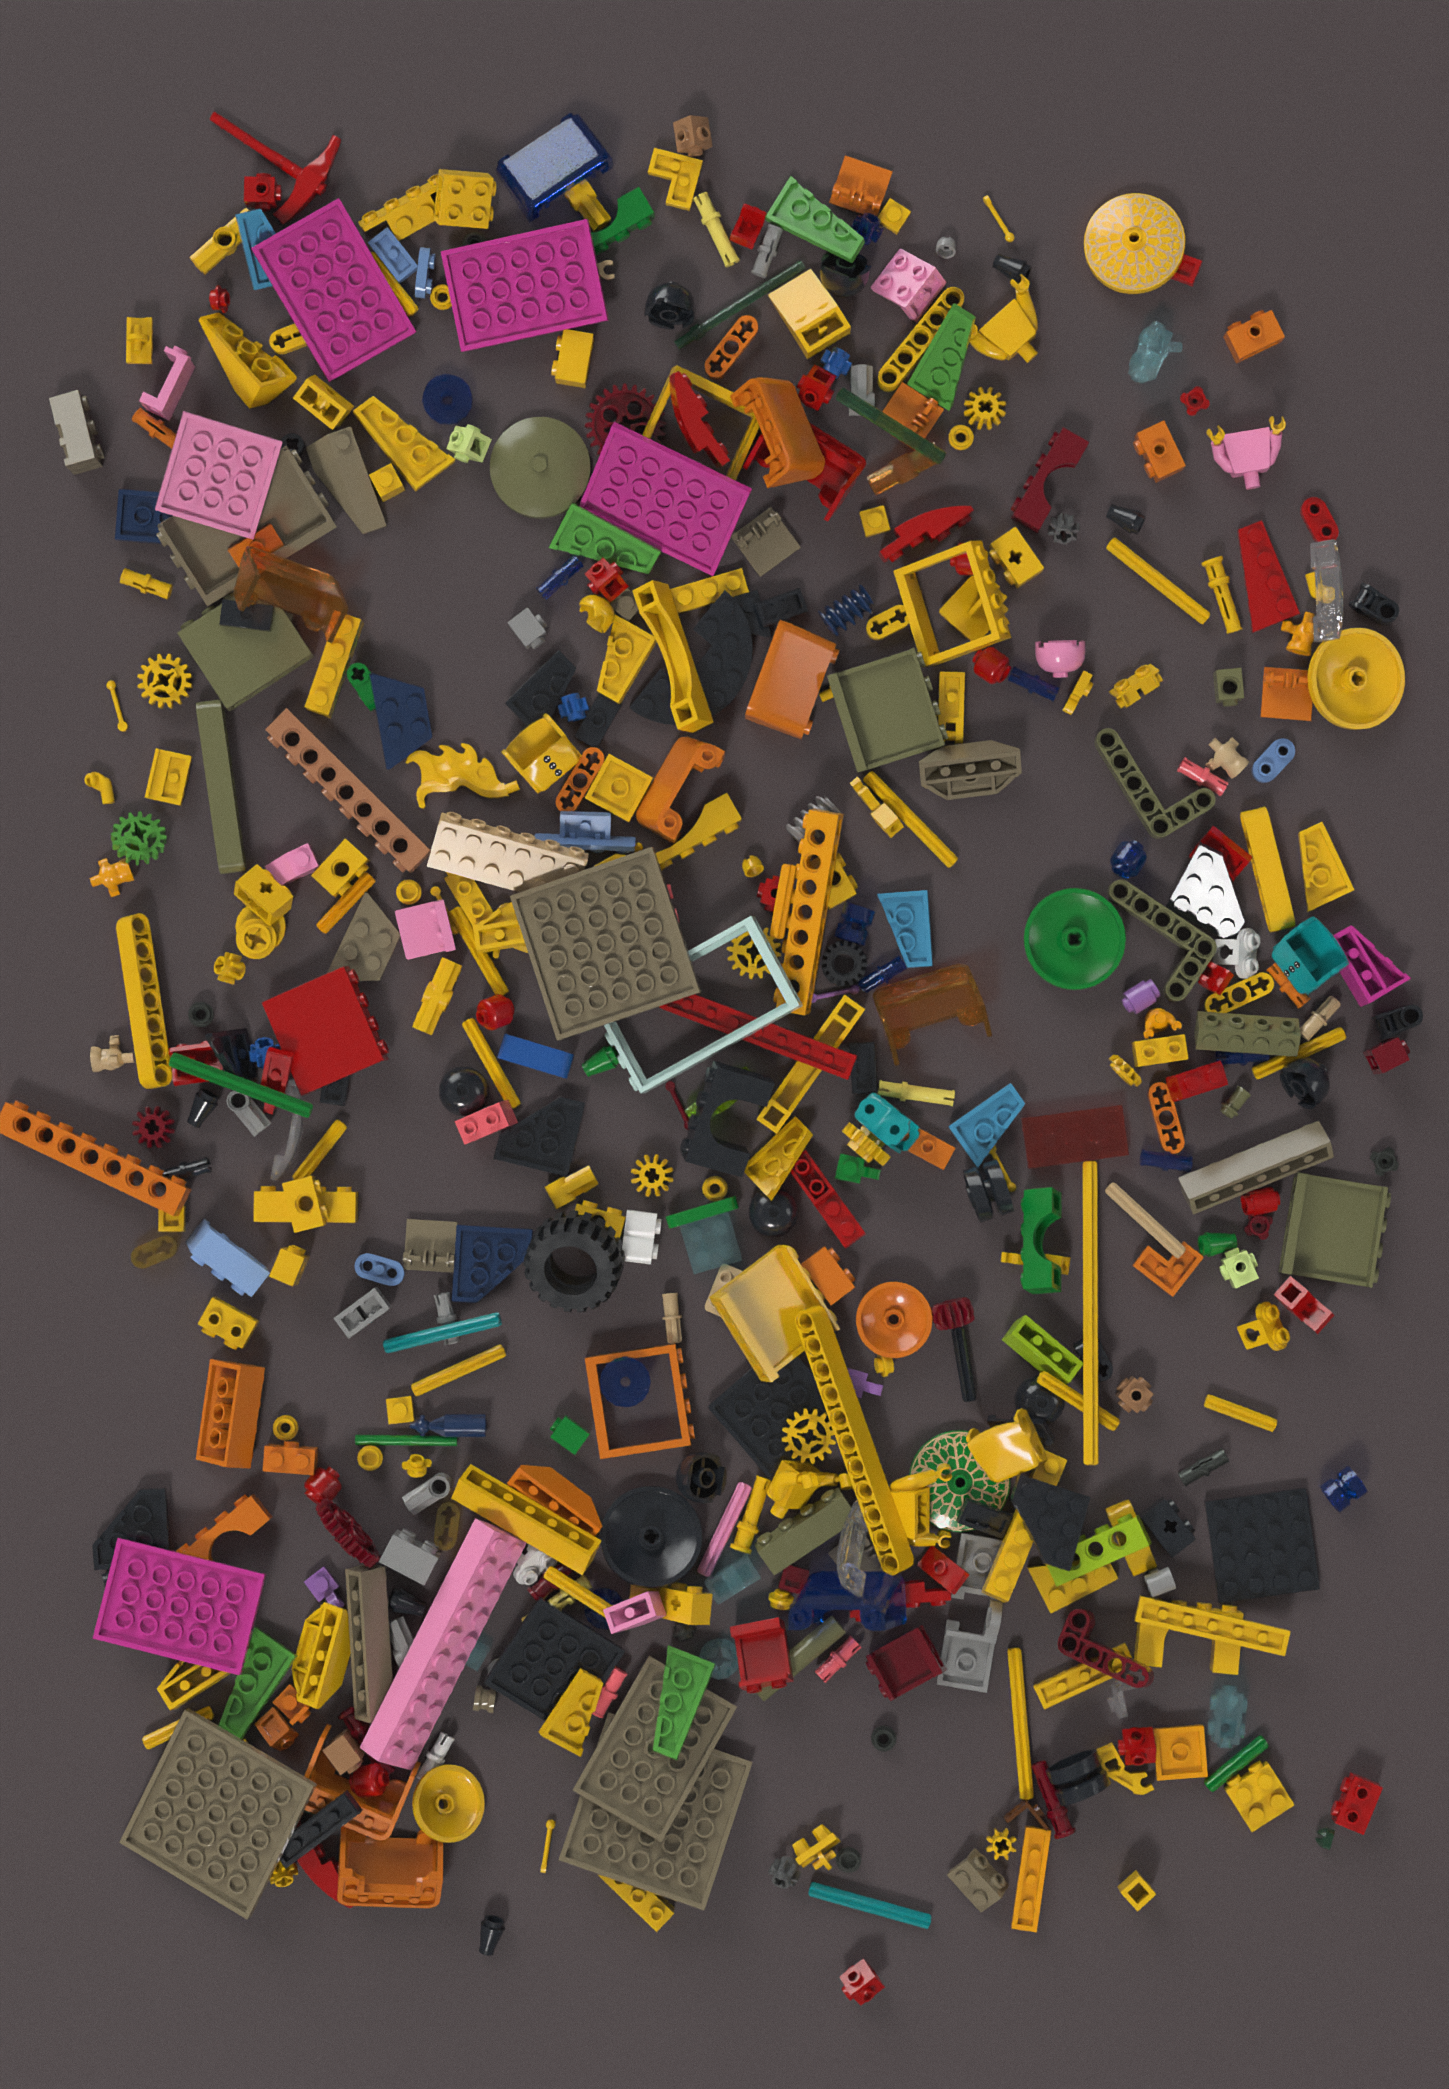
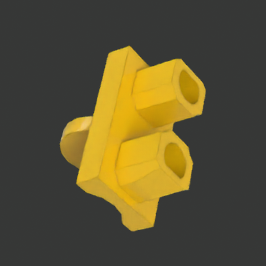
[126,317,153,364]
[792,1824,841,1870]

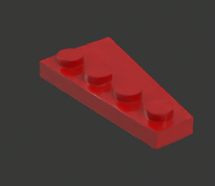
[1237,520,1300,633]

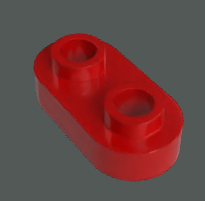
[1300,497,1339,546]

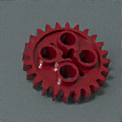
[584,383,667,456]
[315,1498,381,1568]

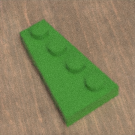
[907,303,976,411]
[549,503,661,574]
[219,1627,298,1739]
[653,1645,716,1760]

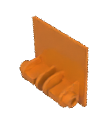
[829,155,893,219]
[874,382,944,451]
[1260,667,1313,721]

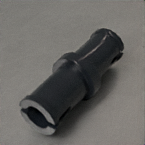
[161,1157,212,1186]

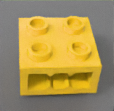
[434,169,496,229]

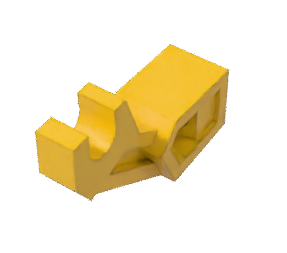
[850,777,904,838]
[1001,1252,1071,1275]
[1096,1742,1154,1795]

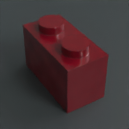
[1363,1037,1410,1075]

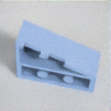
[186,1218,270,1297]

